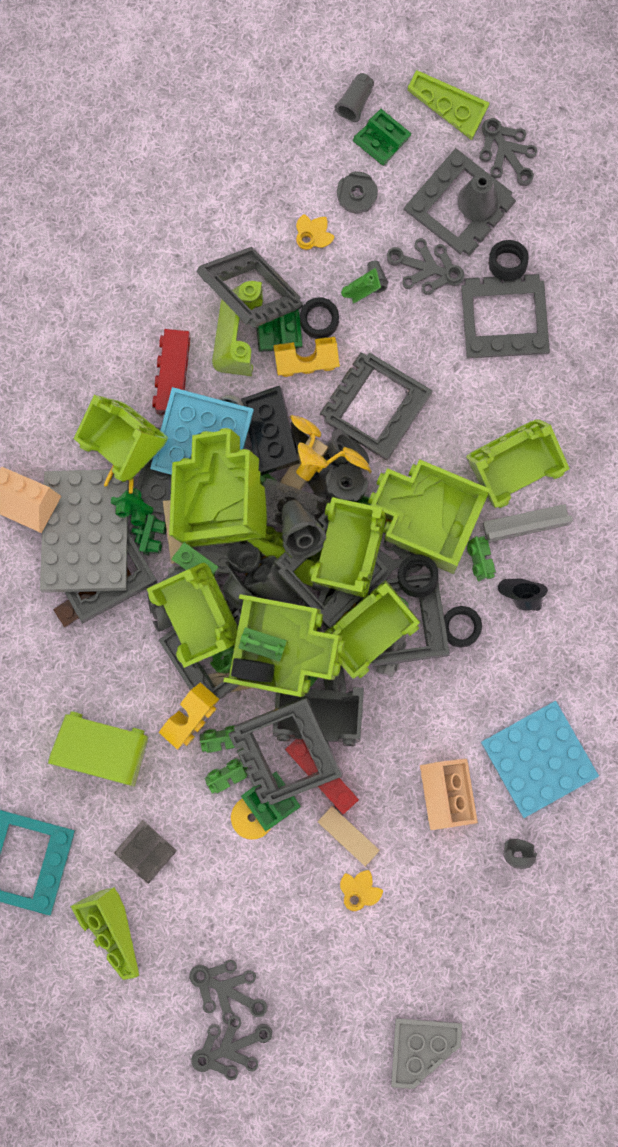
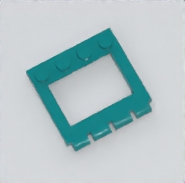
[0,810,76,916]

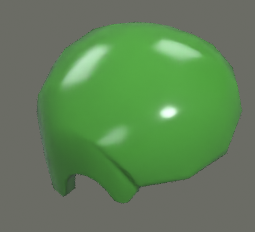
[210,644,235,674]

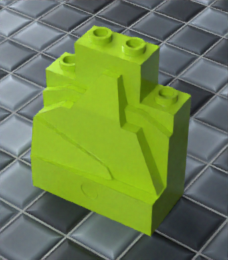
[169,428,267,548]
[368,459,490,574]
[223,594,345,697]

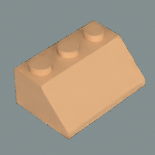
[0,466,61,533]
[420,759,478,830]

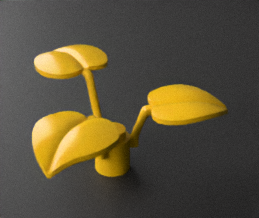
[289,415,372,481]

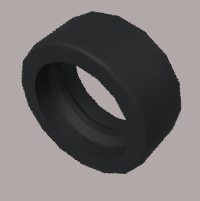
[488,240,529,281]
[300,297,339,339]
[398,555,438,598]
[444,606,482,648]
[231,658,275,682]

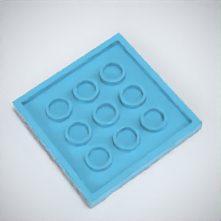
[150,387,254,475]
[481,701,599,818]

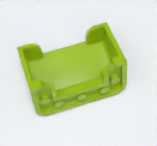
[212,281,264,377]
[73,394,168,482]
[466,419,570,508]
[309,497,386,598]
[147,563,238,668]
[324,580,420,679]
[48,711,149,787]

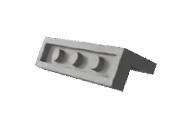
[483,504,573,543]

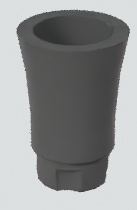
[334,73,374,122]

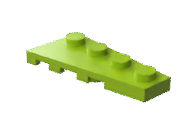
[407,70,490,140]

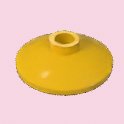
[231,799,270,840]

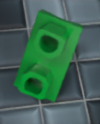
[111,488,153,526]
[131,514,167,556]

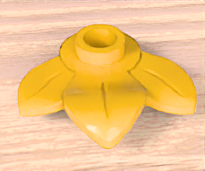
[296,214,335,250]
[340,870,383,911]

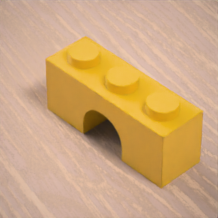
[273,336,340,377]
[158,682,220,750]

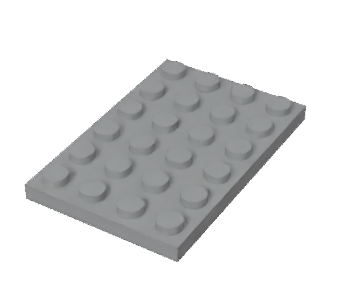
[40,470,129,593]

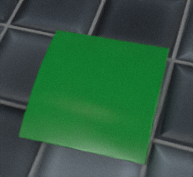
[353,109,412,166]
[256,309,303,352]
[241,771,301,832]

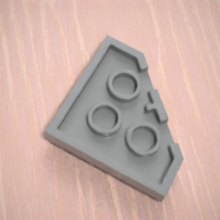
[391,1018,462,1089]

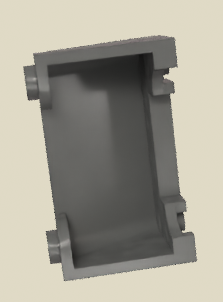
[273,687,364,746]

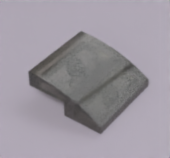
[114,820,177,884]

